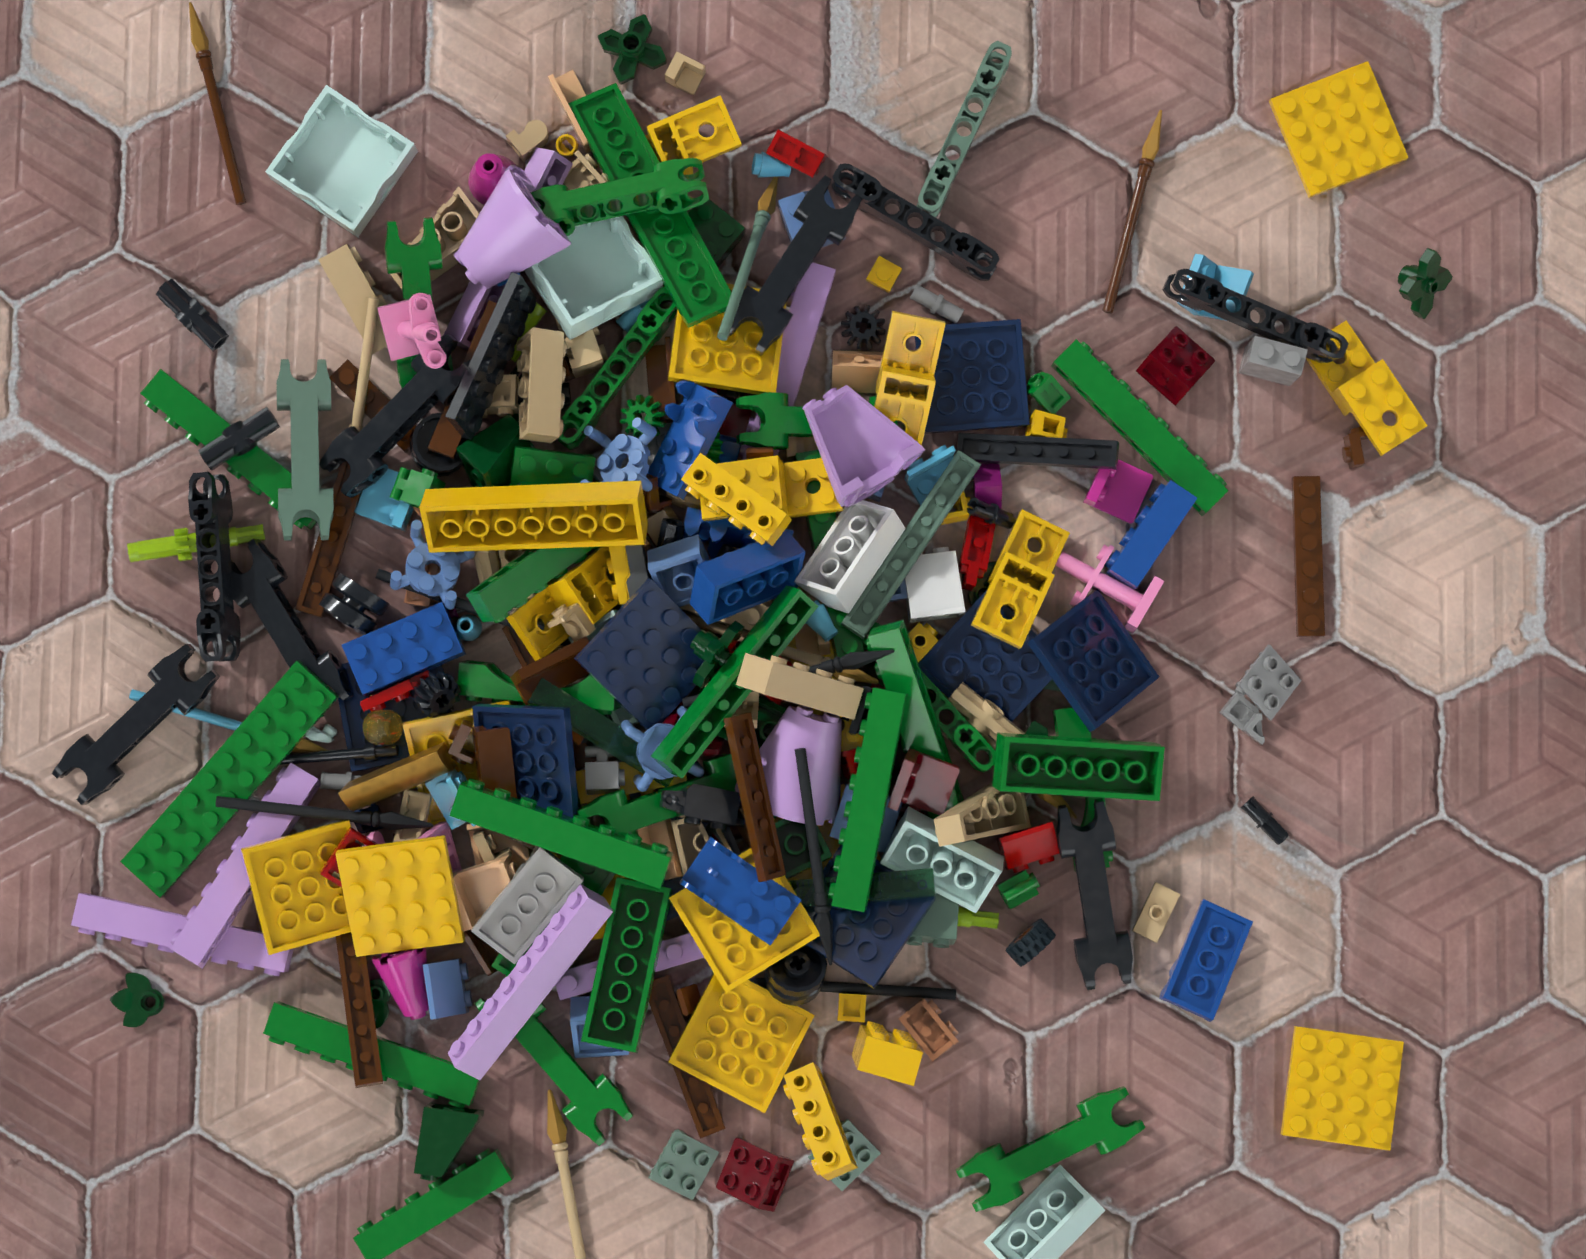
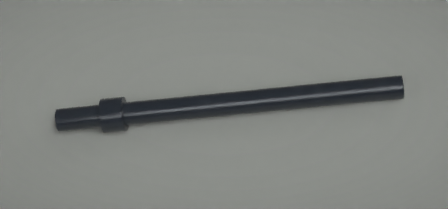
[280,744,399,765]

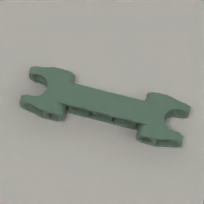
[917,40,1012,218]
[276,359,334,540]

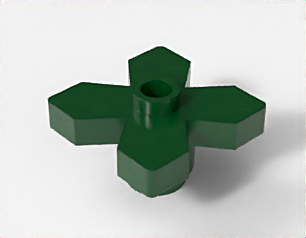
[598,14,667,85]
[1398,248,1453,319]
[690,620,745,688]

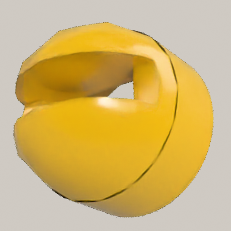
[556,134,578,156]

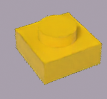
[866,256,902,293]
[837,993,866,1022]

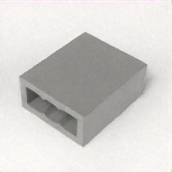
[1238,336,1308,386]

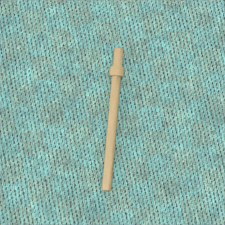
[349,297,380,432]

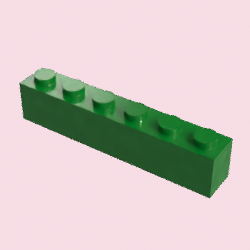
[466,547,600,623]
[353,1148,514,1259]

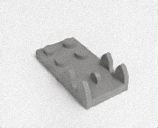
[471,846,584,964]

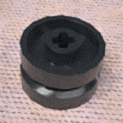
[409,413,469,477]
[319,573,389,634]
[764,945,827,1006]

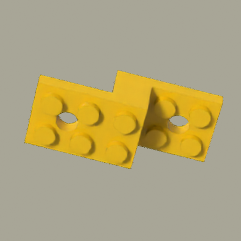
[645,95,742,175]
[874,311,946,460]
[1306,320,1428,456]
[700,455,844,521]
[971,509,1070,649]
[506,546,619,661]

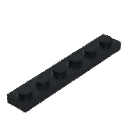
[957,433,1119,470]

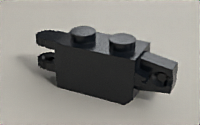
[659,784,747,831]

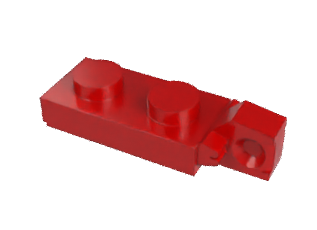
[959,515,996,592]
[360,670,429,714]

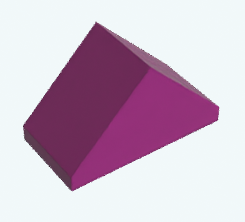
[973,463,1002,517]

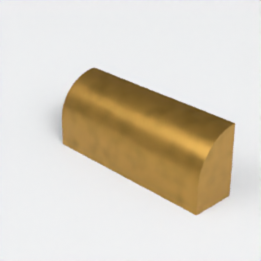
[338,742,457,811]

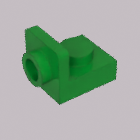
[1026,372,1071,414]

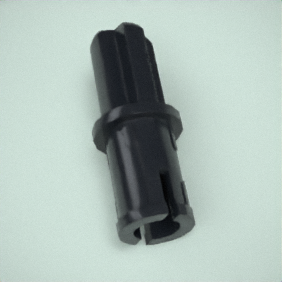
[967,498,1016,529]
[1241,796,1289,845]

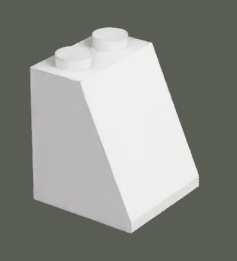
[905,547,965,623]

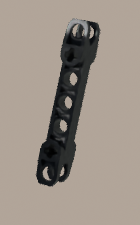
[832,163,1000,281]
[729,175,862,356]
[1162,269,1349,363]
[319,334,471,498]
[188,472,241,662]
[231,538,354,718]
[52,644,220,805]
[1056,798,1133,990]

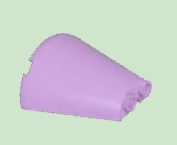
[454,165,571,289]
[802,385,925,507]
[735,705,842,825]

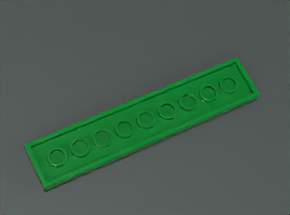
[568,83,732,328]
[120,660,339,898]

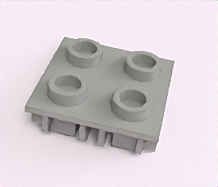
[1235,644,1302,721]

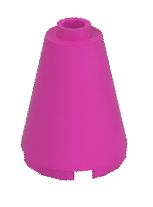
[468,153,516,205]
[372,948,429,1020]

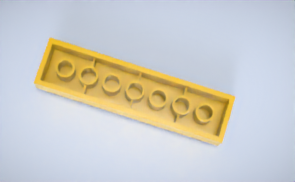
[419,481,648,553]
[852,1021,923,1086]

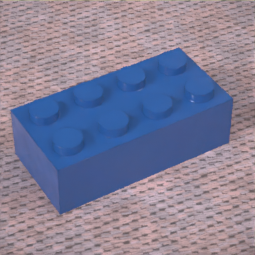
[1104,480,1197,590]
[690,531,806,625]
[342,602,466,697]

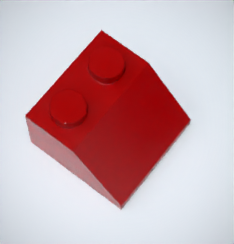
[996,822,1060,873]

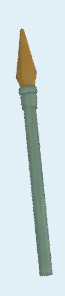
[717,177,778,341]

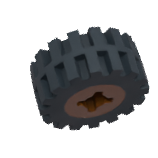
[1005,918,1056,967]

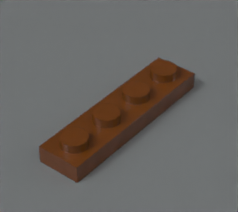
[329,359,416,453]

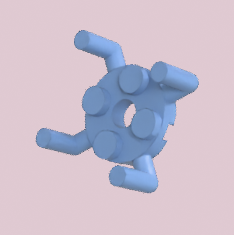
[580,417,657,491]
[390,520,476,610]
[621,706,704,792]

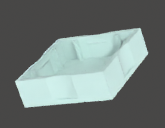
[265,85,418,237]
[524,216,663,340]

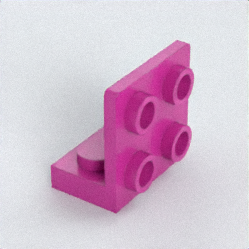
[1083,459,1153,524]

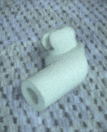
[305,724,337,743]

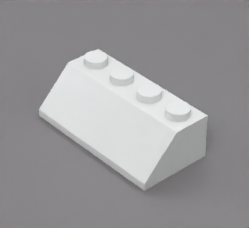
[795,500,906,614]

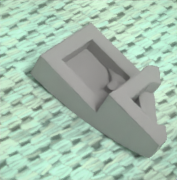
[1219,692,1265,745]

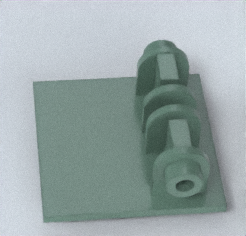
[808,1119,881,1191]
[648,1129,719,1200]

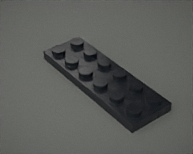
[445,272,537,440]

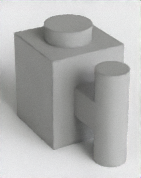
[585,745,625,795]

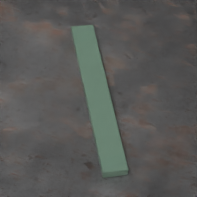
[841,450,981,640]

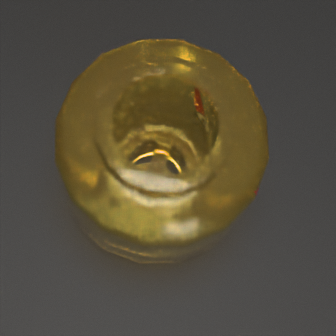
[363,710,403,745]

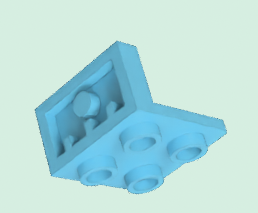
[1177,254,1254,321]
[904,445,956,506]
[355,468,414,532]
[425,769,476,830]

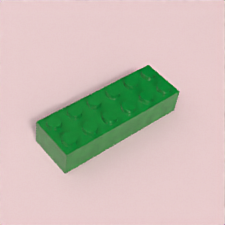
[992,732,1165,801]
[581,877,673,1053]

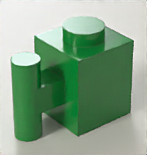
[390,467,446,509]
[995,870,1040,910]

